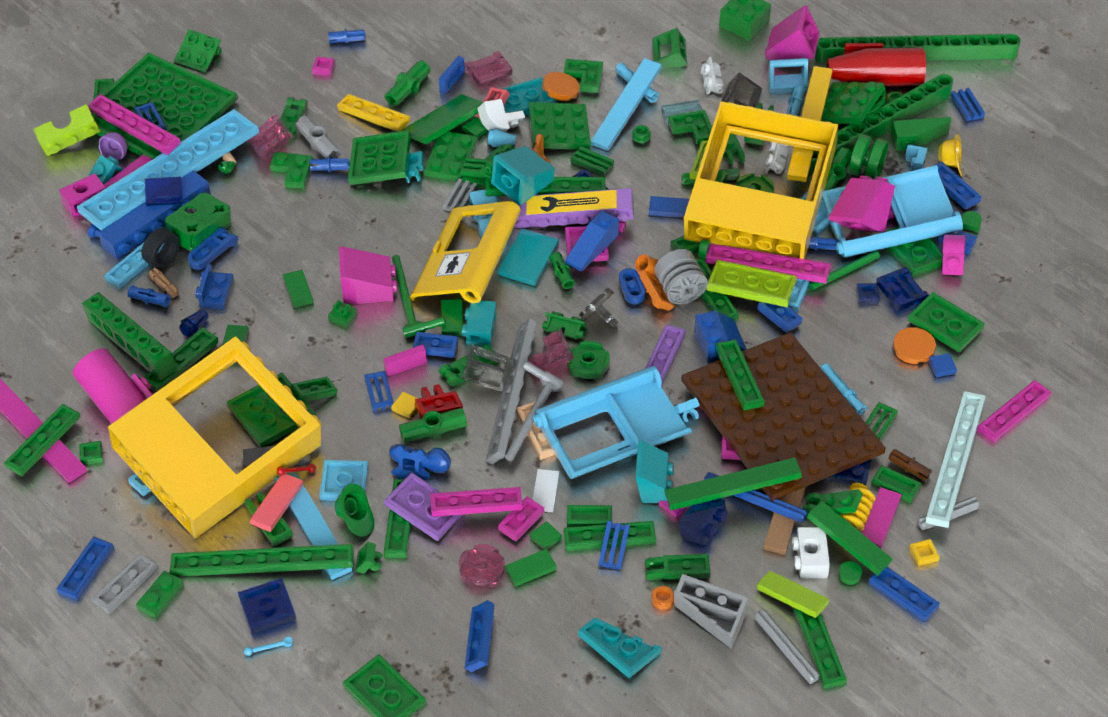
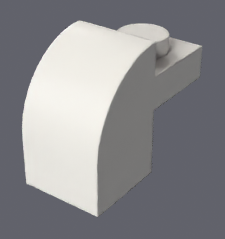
[477,99,525,132]

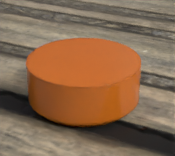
[651,586,674,610]

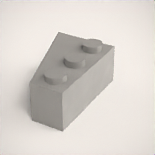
[674,574,749,649]

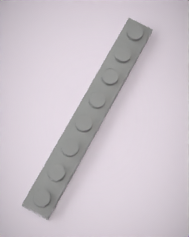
[486,318,536,465]

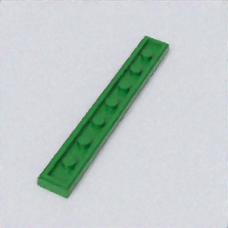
[169,544,354,577]

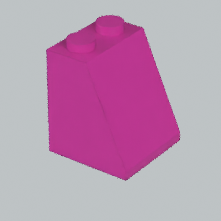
[765,5,820,60]
[828,176,895,233]
[339,246,397,305]

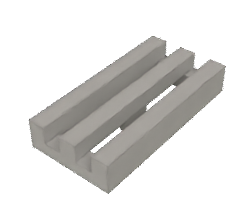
[443,178,477,212]

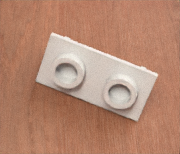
[701,57,724,96]
[765,142,789,174]

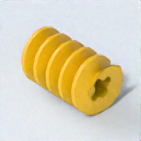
[840,483,876,532]

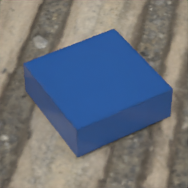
[928,353,957,377]

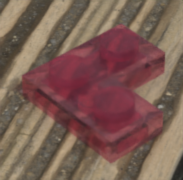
[528,330,575,371]

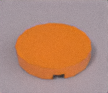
[542,72,580,101]
[893,327,936,364]

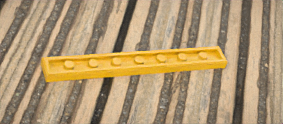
[787,66,833,182]

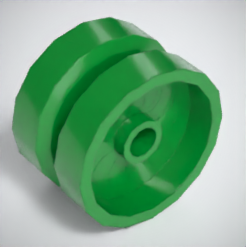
[849,133,889,180]

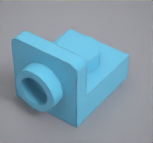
[905,145,927,170]

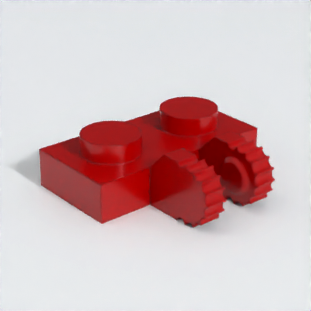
[415,384,463,418]

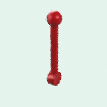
[277,464,317,475]

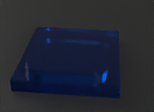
[145,177,183,206]

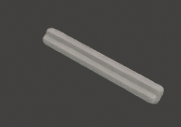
[755,609,820,684]

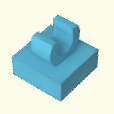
[674,398,700,424]

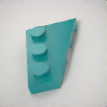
[578,618,662,678]

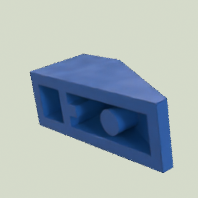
[565,210,619,272]

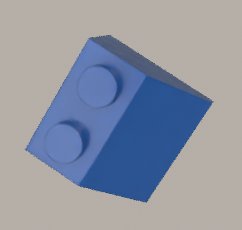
[694,311,747,362]

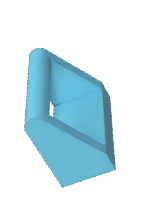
[767,58,808,94]

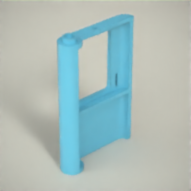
[822,165,963,258]

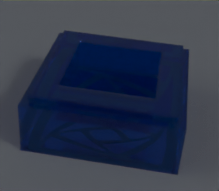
[856,283,880,304]

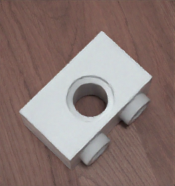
[792,527,830,579]

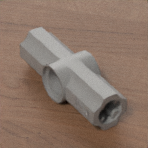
[296,115,341,159]

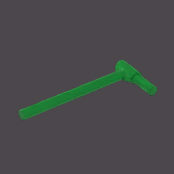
[392,255,445,338]

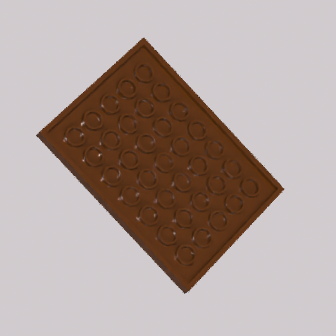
[681,332,886,501]

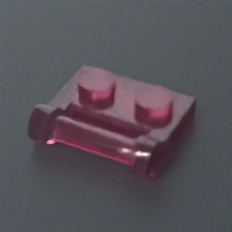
[464,51,513,86]

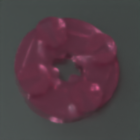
[459,544,505,588]

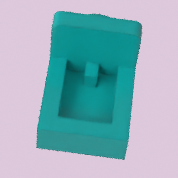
[88,155,124,184]

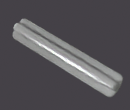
[917,497,980,530]

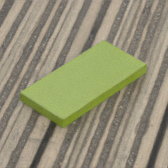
[706,260,797,307]

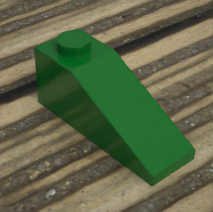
[891,117,951,151]

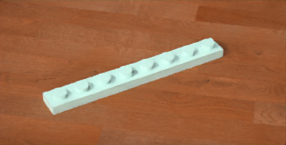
[926,391,986,528]

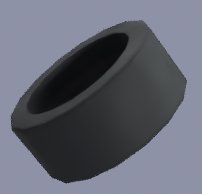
[141,228,180,269]

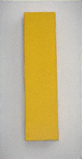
[337,94,410,132]

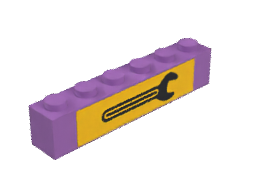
[512,188,634,229]

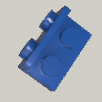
[195,264,234,310]

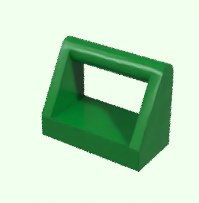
[652,27,687,68]

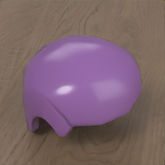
[98,132,128,161]

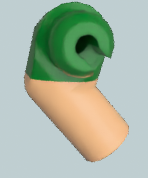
[219,152,236,174]

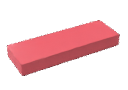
[250,473,303,532]

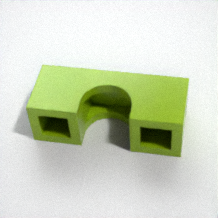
[34,104,100,156]

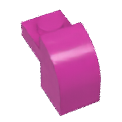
[942,234,966,276]

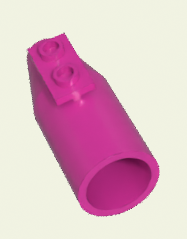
[72,348,156,424]

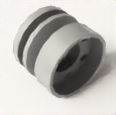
[654,249,708,304]

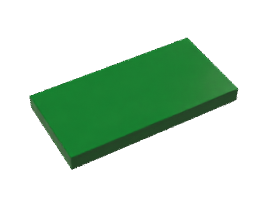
[402,94,483,144]

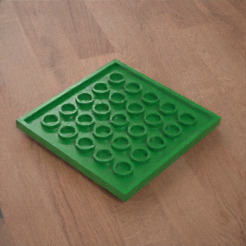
[92,52,238,159]

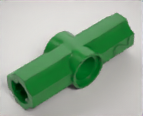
[384,60,431,107]
[824,147,853,191]
[399,408,467,443]

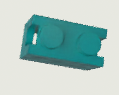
[462,301,497,346]

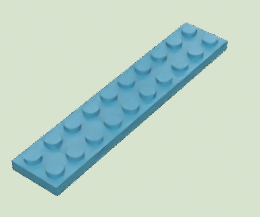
[77,109,259,231]

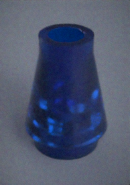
[179,309,209,337]

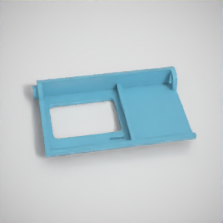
[533,365,692,479]

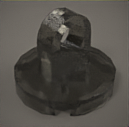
[579,288,619,328]

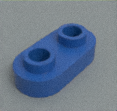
[619,268,645,304]

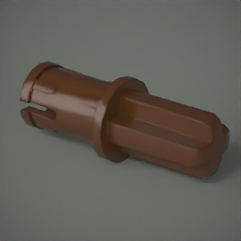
[888,449,932,482]

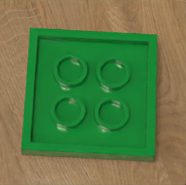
[821,82,885,124]
[528,102,591,150]
[348,130,411,185]
[227,372,317,447]

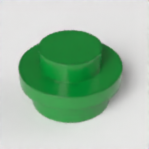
[632,125,651,143]

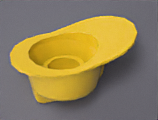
[938,134,963,177]

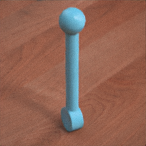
[244,637,293,656]

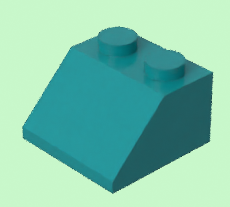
[635,441,674,503]

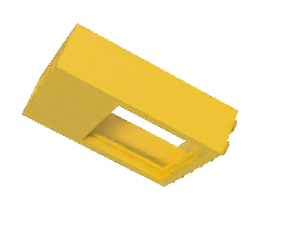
[684,101,838,259]
[108,336,321,539]

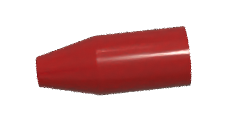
[826,43,926,87]

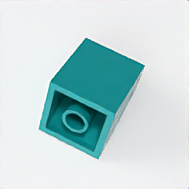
[491,146,555,206]

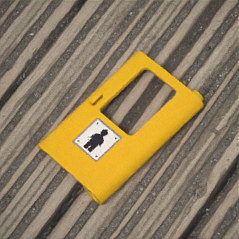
[410,201,521,303]

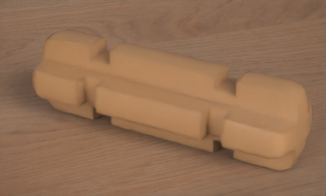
[149,268,179,298]

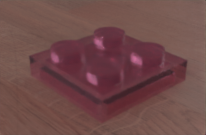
[248,113,293,161]

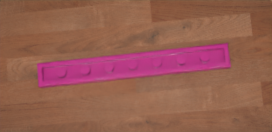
[0,378,87,483]

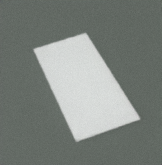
[533,469,559,513]

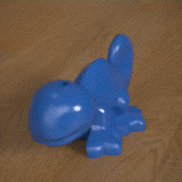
[389,444,451,480]

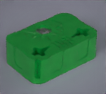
[165,193,231,251]

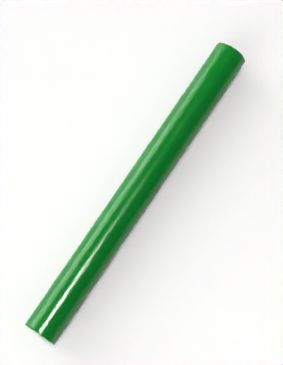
[809,251,880,290]

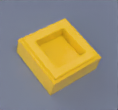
[391,392,418,419]
[909,539,940,567]

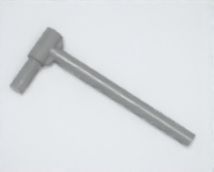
[505,361,564,461]

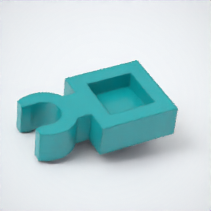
[406,151,424,183]

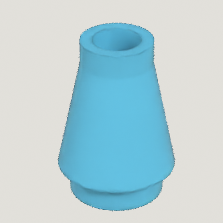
[487,128,516,147]

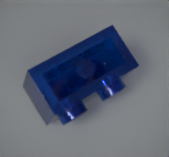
[679,498,728,546]

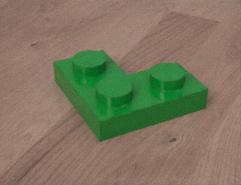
[564,59,603,93]
[668,110,712,145]
[270,152,313,189]

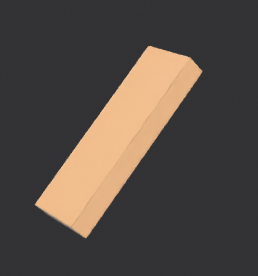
[516,401,556,460]

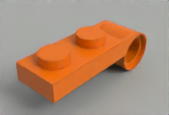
[635,254,674,311]

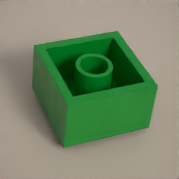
[719,0,771,41]

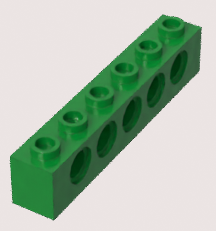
[82,292,177,381]

